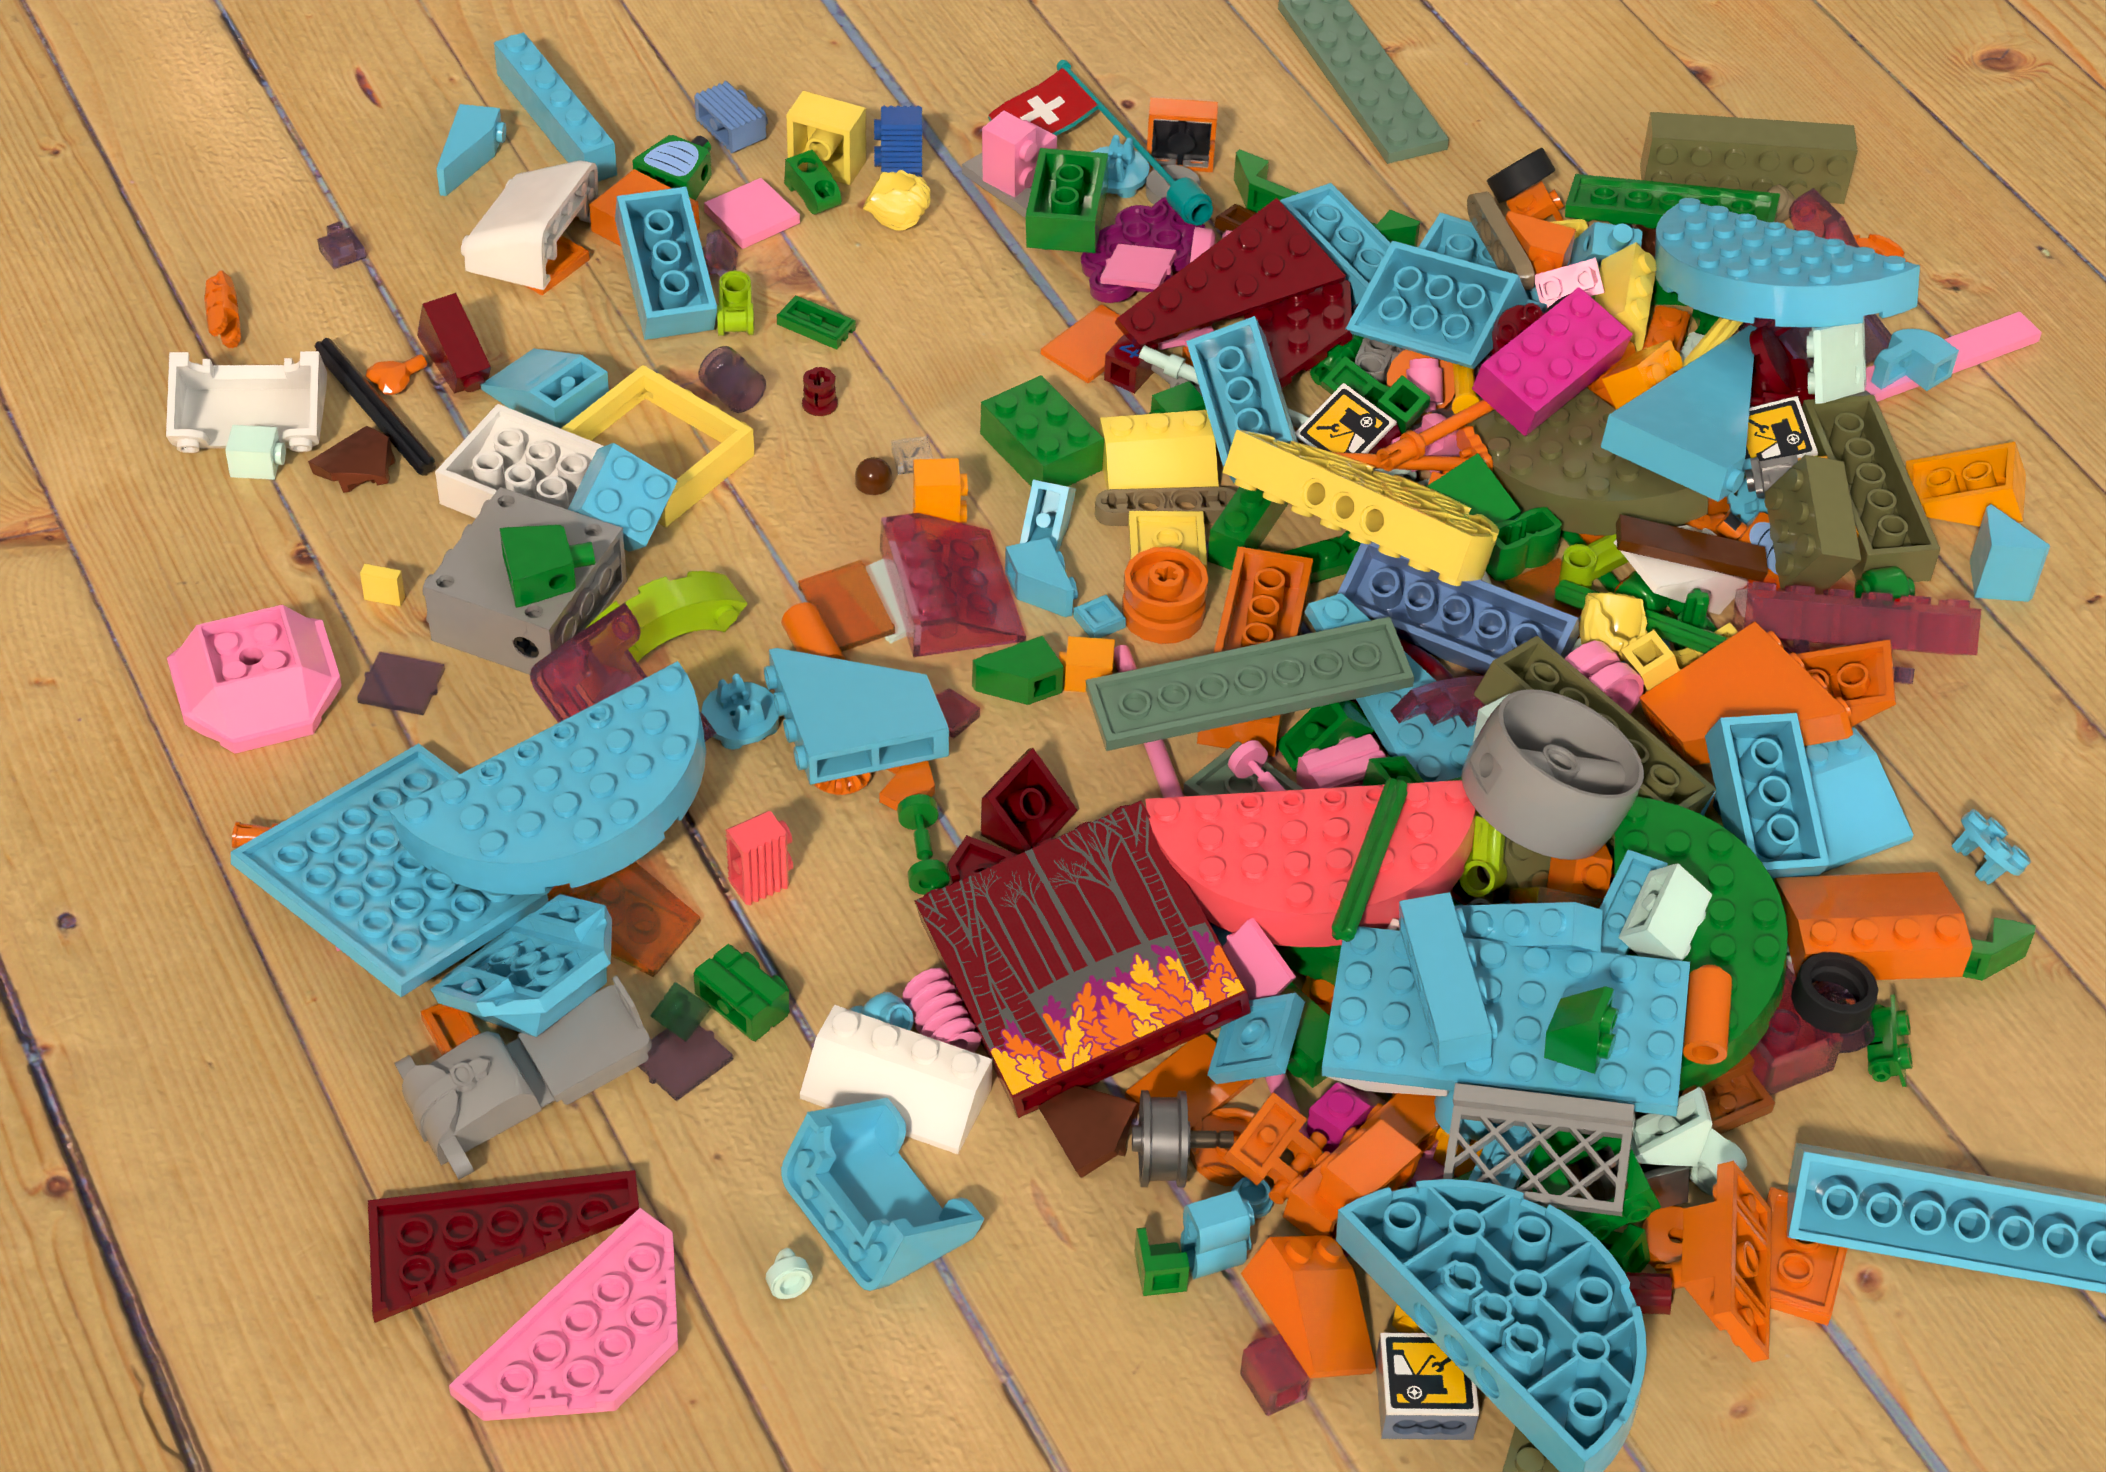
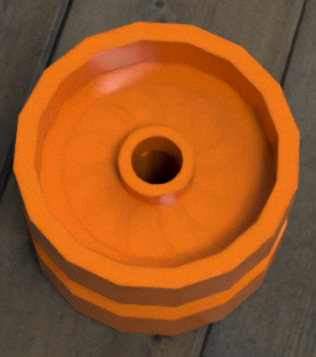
[1122,547,1208,644]

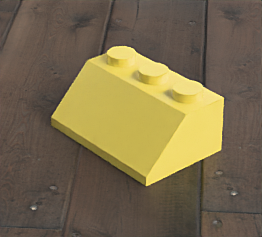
[1595,242,1656,352]
[1099,410,1219,490]

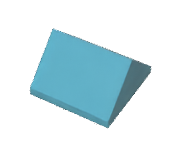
[1970,504,2050,602]

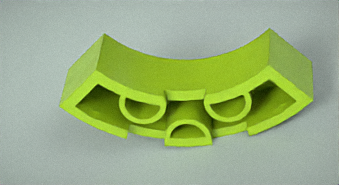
[580,571,748,673]

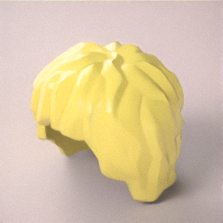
[863,170,930,231]
[1579,592,1647,662]

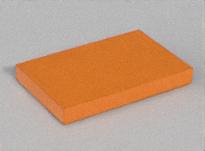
[1766,1187,1848,1326]

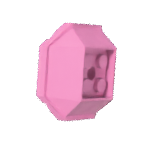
[167,605,342,754]

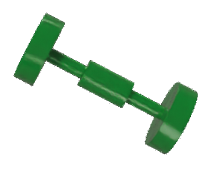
[897,794,950,895]

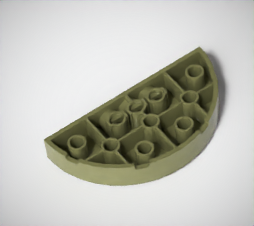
[1466,379,1708,536]

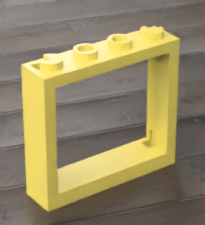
[561,365,754,527]

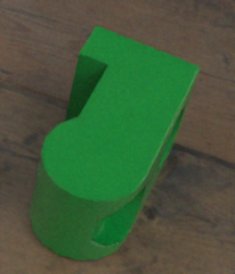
[784,150,842,215]

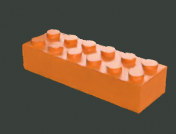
[1197,546,1313,757]

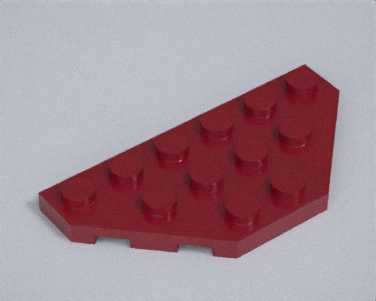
[1244,279,1352,389]

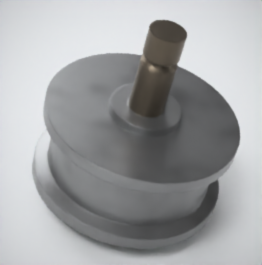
[1132,1090,1234,1188]

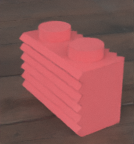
[725,811,793,905]

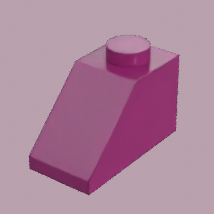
[1306,1082,1387,1153]

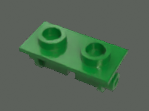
[1866,994,1913,1087]

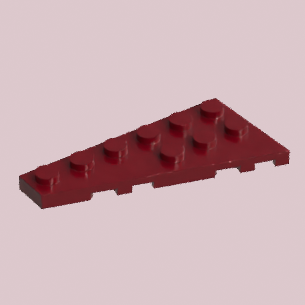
[1115,198,1346,350]
[368,1170,639,1323]

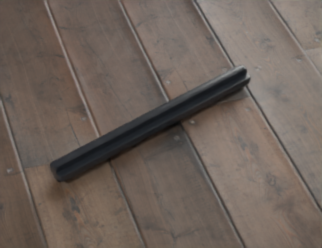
[314,338,436,476]

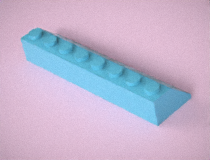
[1787,1143,2106,1293]

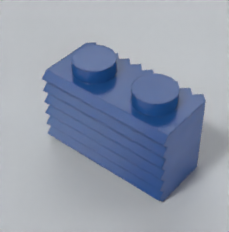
[874,105,922,177]

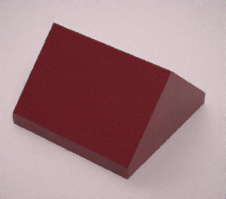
[981,748,1078,854]

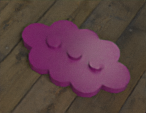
[1081,197,1205,303]

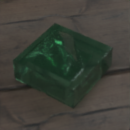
[650,982,711,1042]

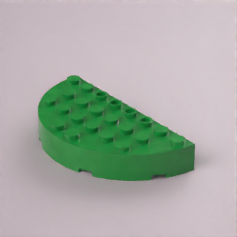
[1615,797,1788,1091]

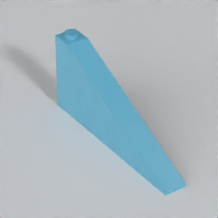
[1601,325,1757,502]

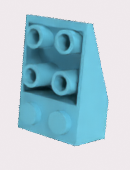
[481,348,609,429]

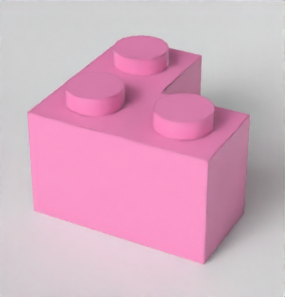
[982,110,1057,197]

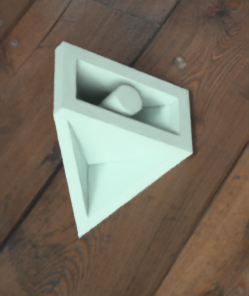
[1631,1087,1712,1167]

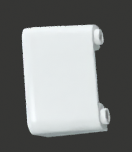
[461,160,598,290]
[166,351,327,453]

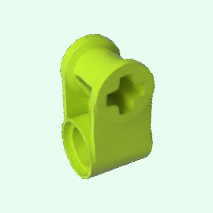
[717,270,754,336]

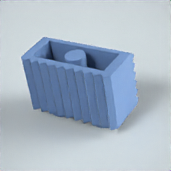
[694,80,768,153]

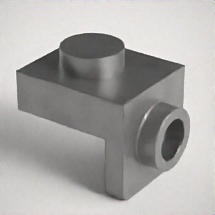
[1745,454,1798,498]

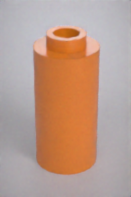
[781,602,846,660]
[1683,965,1732,1065]

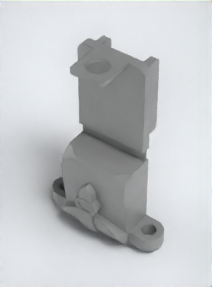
[394,975,652,1180]

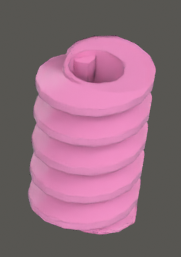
[902,968,981,1053]

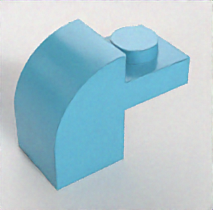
[1871,329,1959,391]

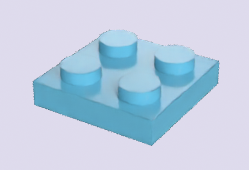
[1207,993,1305,1084]

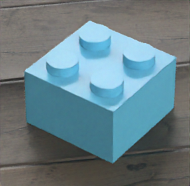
[568,443,677,552]

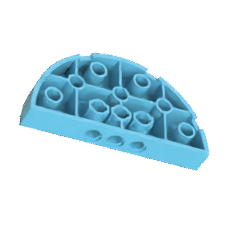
[1655,198,1920,327]
[390,661,706,895]
[1336,1179,1647,1472]

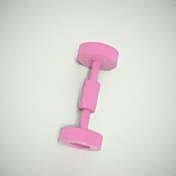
[1228,740,1285,792]

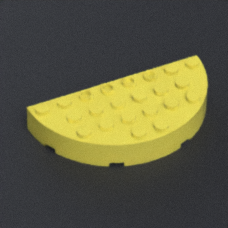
[1223,430,1499,586]

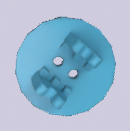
[1092,135,1150,198]
[701,674,779,750]
[1952,809,2031,885]

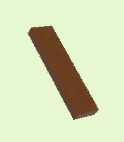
[1616,514,1768,582]

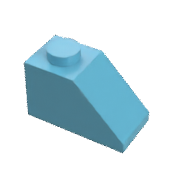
[1019,480,1076,551]

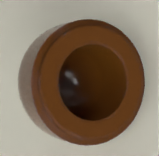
[855,457,892,495]

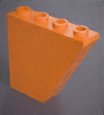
[1639,622,1853,766]

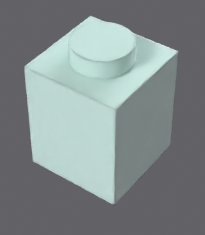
[225,425,286,480]

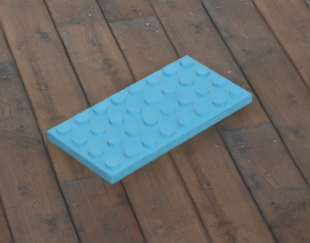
[1322,926,1690,1116]

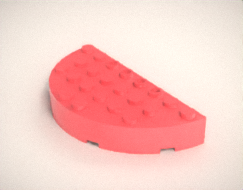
[1145,780,1477,947]

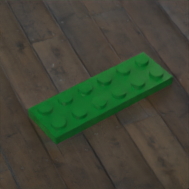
[1565,174,1780,229]

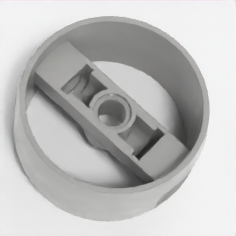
[1461,689,1644,860]

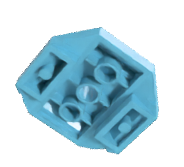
[431,894,612,1037]

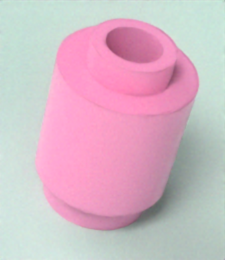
[1406,358,1443,413]

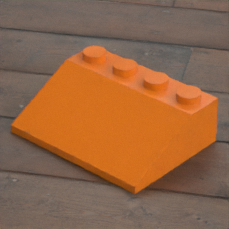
[1774,872,1973,983]

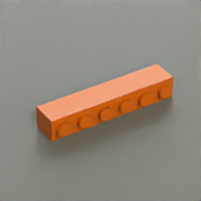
[1283,1093,1440,1239]

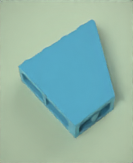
[764,648,949,785]

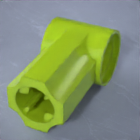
[1559,534,1629,589]
[1459,811,1507,897]

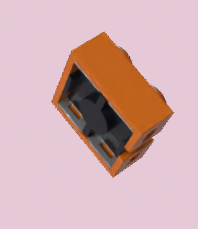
[1147,97,1218,172]

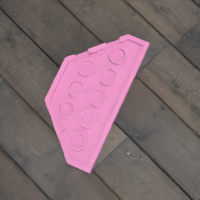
[449,1208,678,1421]

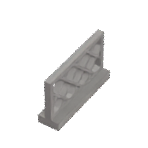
[1443,1083,1635,1216]

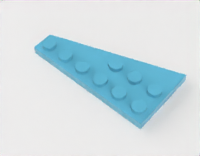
[1305,593,1477,782]

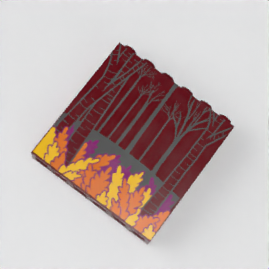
[915,800,1251,1118]

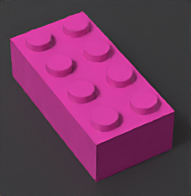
[1472,287,1633,437]

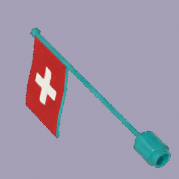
[988,60,1213,225]

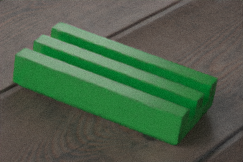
[777,295,856,350]

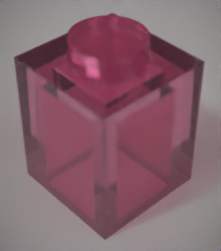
[1240,1334,1310,1416]

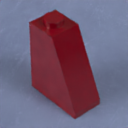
[417,293,491,394]

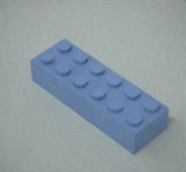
[1337,541,1580,675]

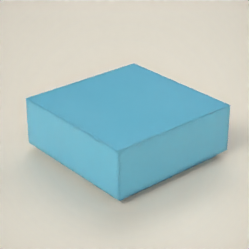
[1073,595,1126,638]

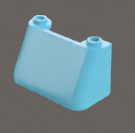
[781,1098,984,1291]

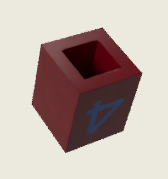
[1104,335,1158,394]

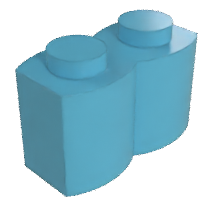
[1180,1190,1255,1280]

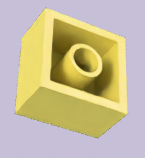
[786,91,866,185]

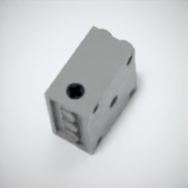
[423,487,627,683]

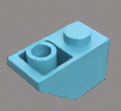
[1005,537,1078,617]

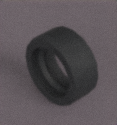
[1487,147,1555,203]
[1791,952,1879,1034]

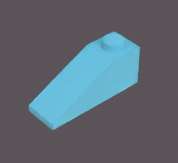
[436,104,506,196]

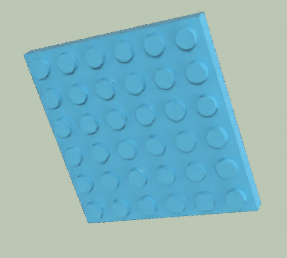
[231,743,573,997]

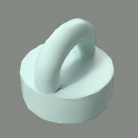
[765,1248,813,1299]

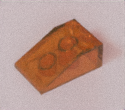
[547,861,701,978]

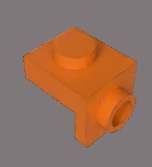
[1506,181,1564,221]

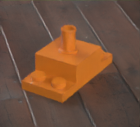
[1655,1161,1771,1363]

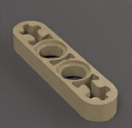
[1467,191,1535,291]
[1095,487,1236,526]

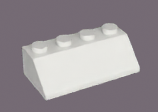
[800,1005,992,1154]

